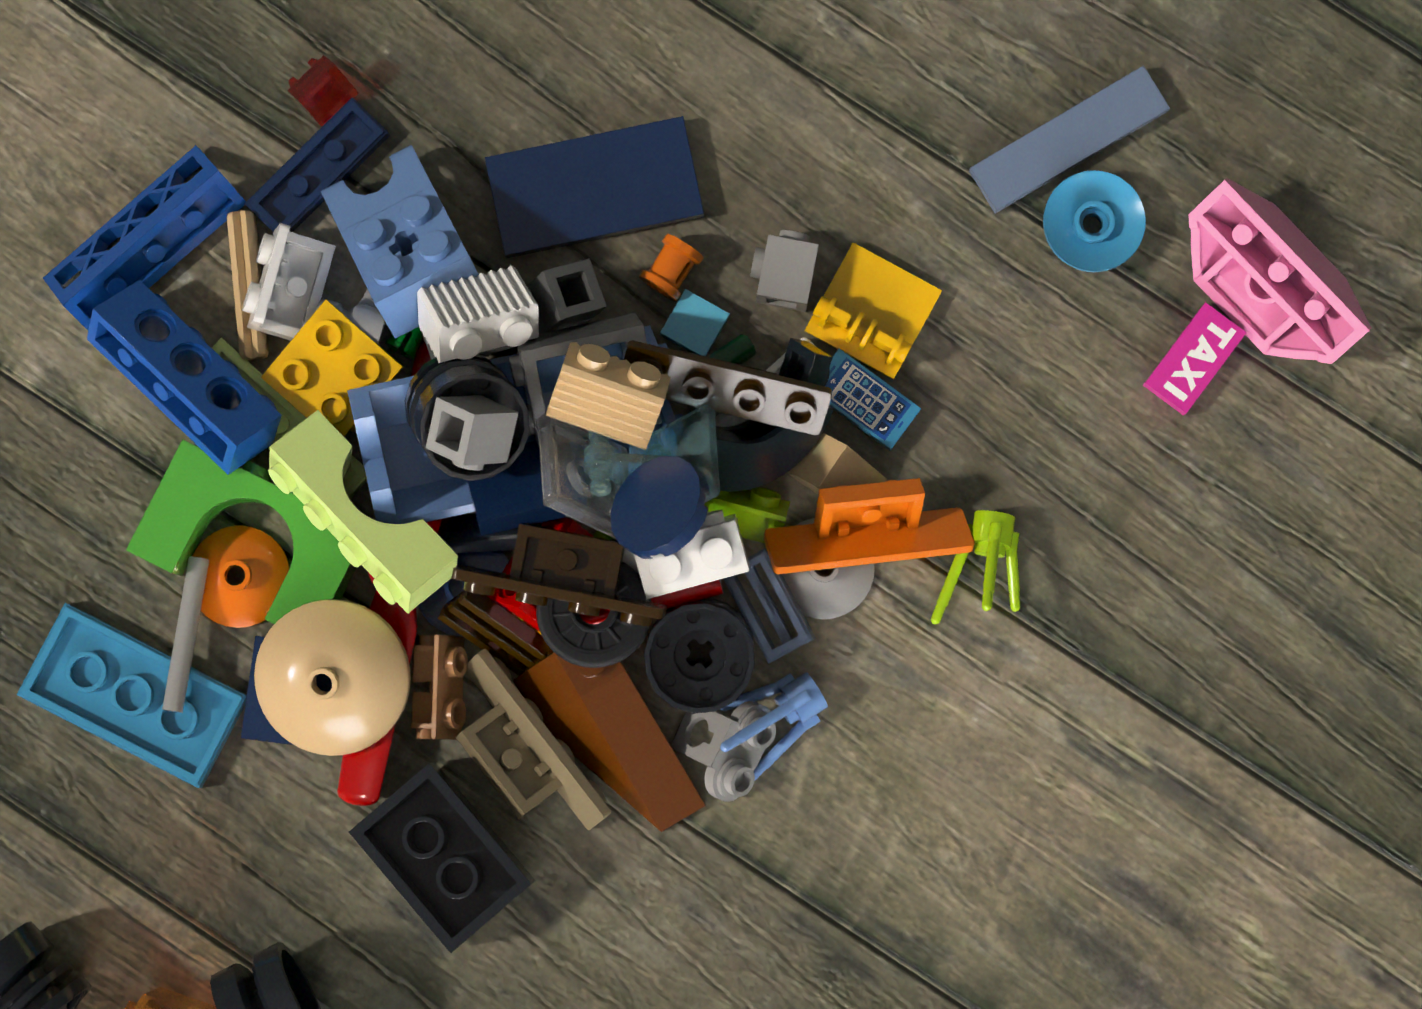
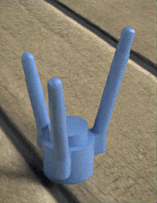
[720,672,828,781]

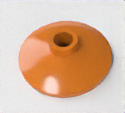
[192,526,290,628]

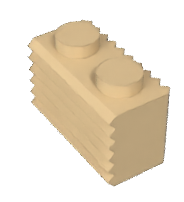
[545,342,671,450]

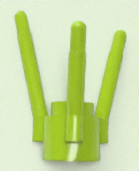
[931,510,1020,624]

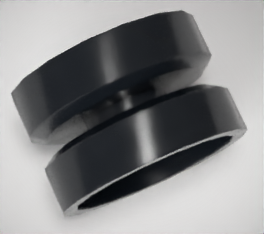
[210,942,321,1009]

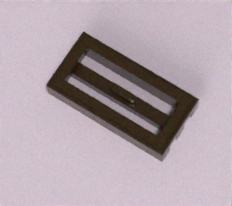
[438,590,550,676]

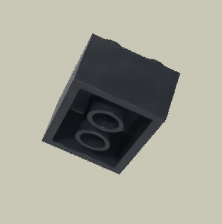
[349,762,536,953]

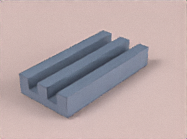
[723,548,816,663]

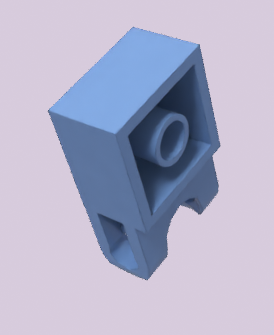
[321,145,479,339]

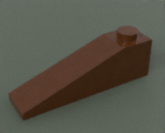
[513,653,706,832]

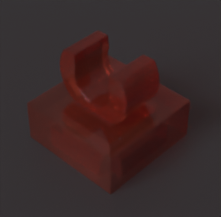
[287,55,359,127]

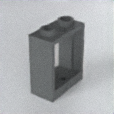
[509,313,662,450]

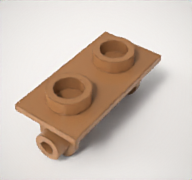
[411,635,468,740]

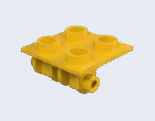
[804,242,942,380]
[261,299,403,437]

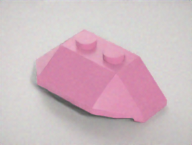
[1188,178,1371,364]

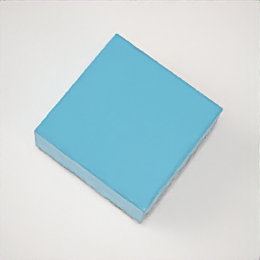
[660,289,730,357]

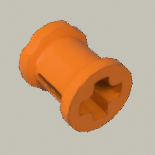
[639,234,704,301]

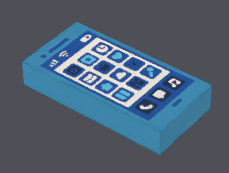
[825,348,921,451]

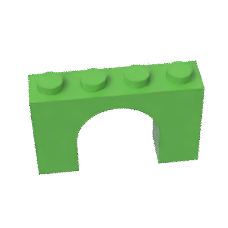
[126,439,357,624]

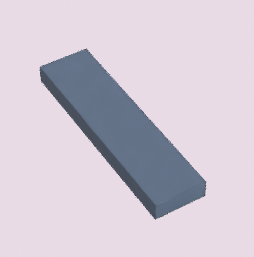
[969,65,1170,214]

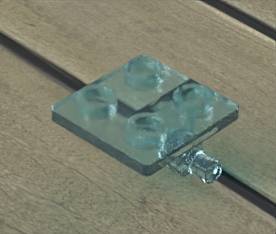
[584,404,720,502]

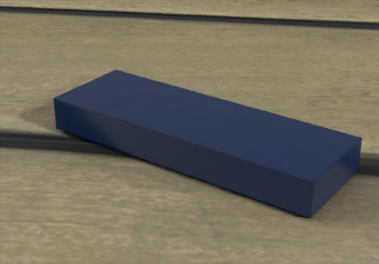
[244,97,390,233]

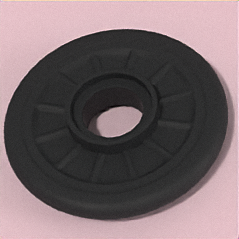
[536,561,652,668]

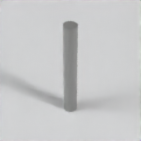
[162,556,209,713]

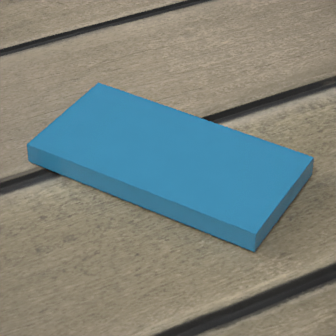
[17,603,247,788]

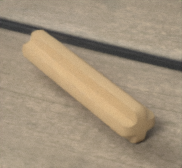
[227,210,269,361]

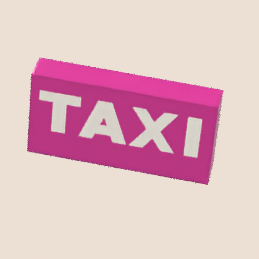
[1143,302,1247,416]

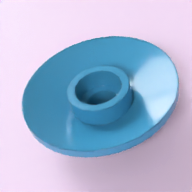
[1043,170,1146,272]

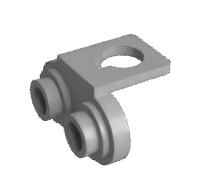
[671,701,776,802]

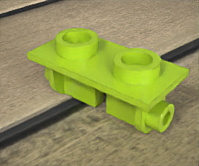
[704,487,791,544]

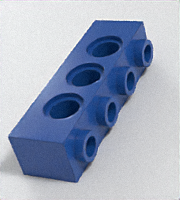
[87,280,282,475]

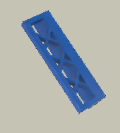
[43,145,246,330]

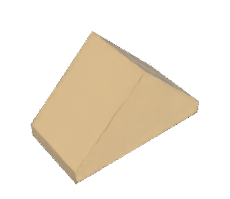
[786,433,887,495]

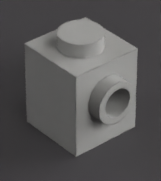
[750,230,819,312]
[426,395,518,471]

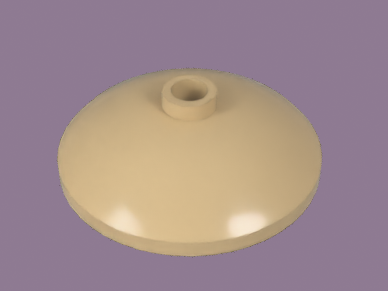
[254,599,411,756]

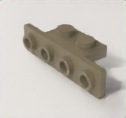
[456,649,611,830]

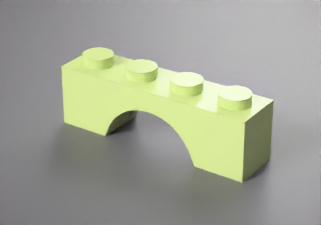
[268,410,458,613]

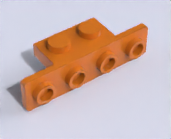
[764,478,974,574]

